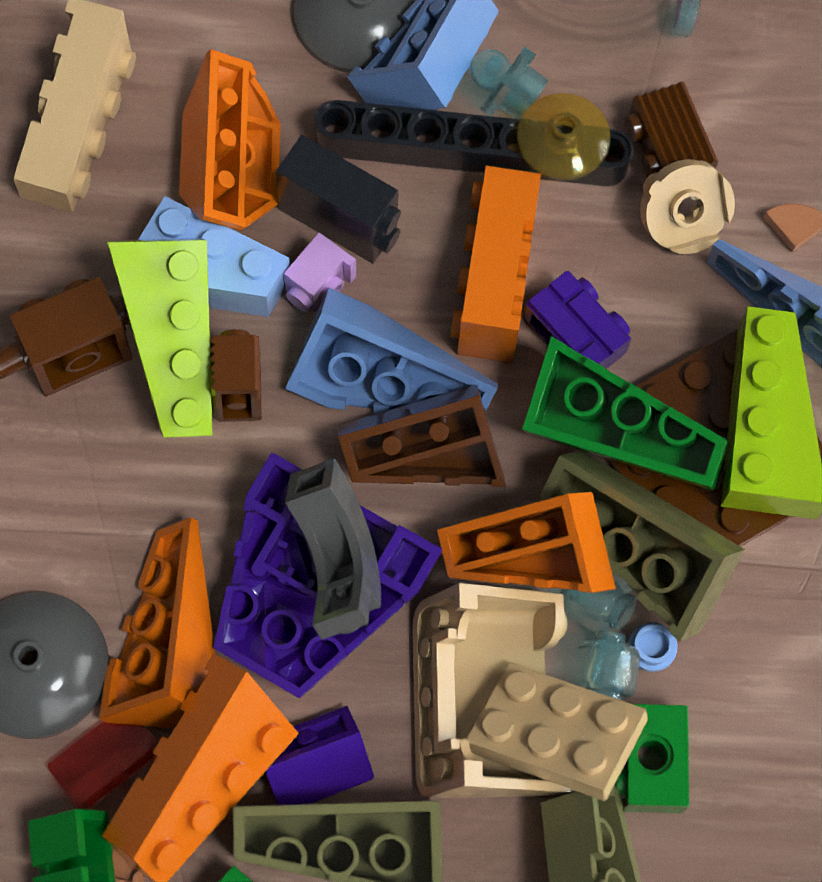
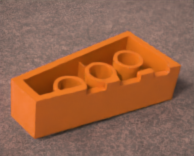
[450,166,541,363]
[102,653,299,882]

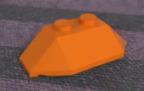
[179,49,281,231]

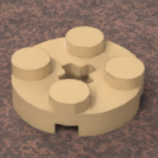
[640,159,735,254]

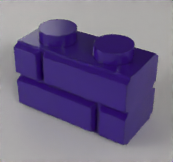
[523,270,631,369]

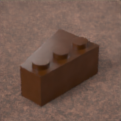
[338,385,507,487]

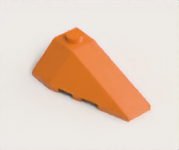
[99,517,215,728]

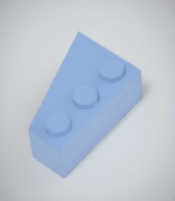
[138,196,290,317]

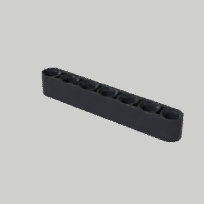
[315,100,633,186]

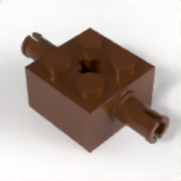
[0,276,133,397]

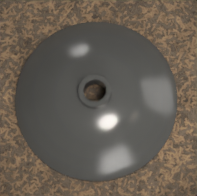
[294,0,416,73]
[0,592,109,739]

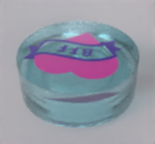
[670,0,700,38]

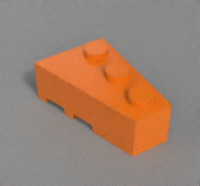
[437,492,616,593]

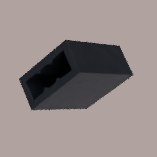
[276,135,401,264]

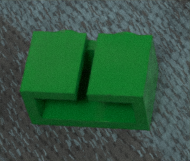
[28,809,115,882]

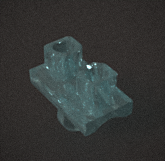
[471,47,549,119]

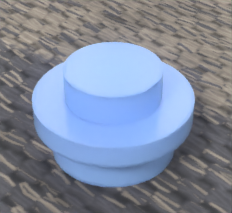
[628,622,677,672]

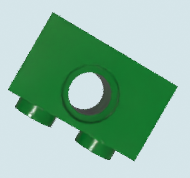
[614,704,690,813]

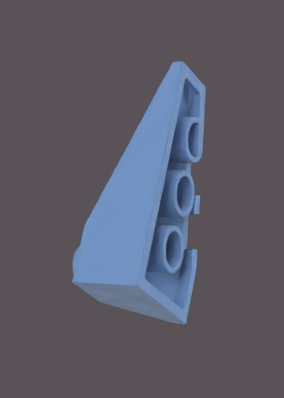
[706,239,822,368]
[285,287,498,414]

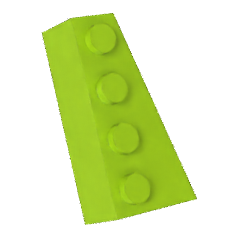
[106,239,212,438]
[721,306,822,520]

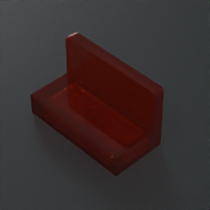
[48,721,158,810]

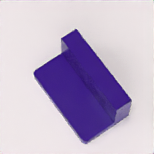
[265,706,374,805]

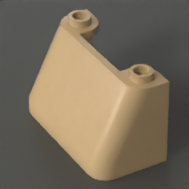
[413,583,571,798]

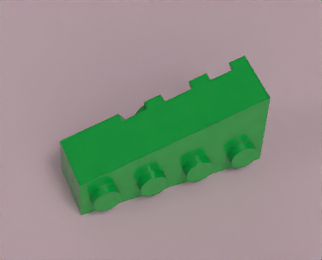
[522,336,728,491]

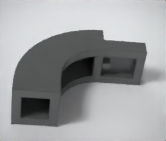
[285,458,381,640]

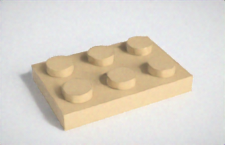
[467,663,648,801]

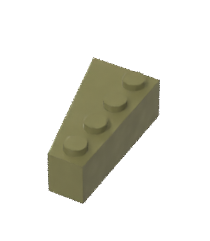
[539,451,745,642]
[541,786,641,882]
[233,801,443,882]

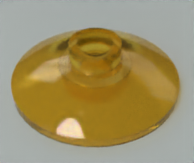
[517,93,610,180]

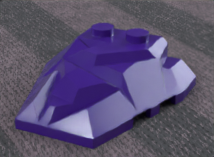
[213,452,443,699]

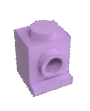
[284,233,356,313]

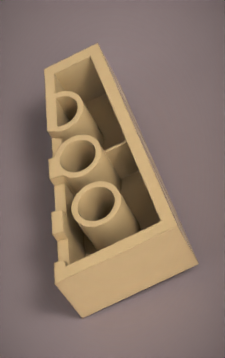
[13,0,136,213]

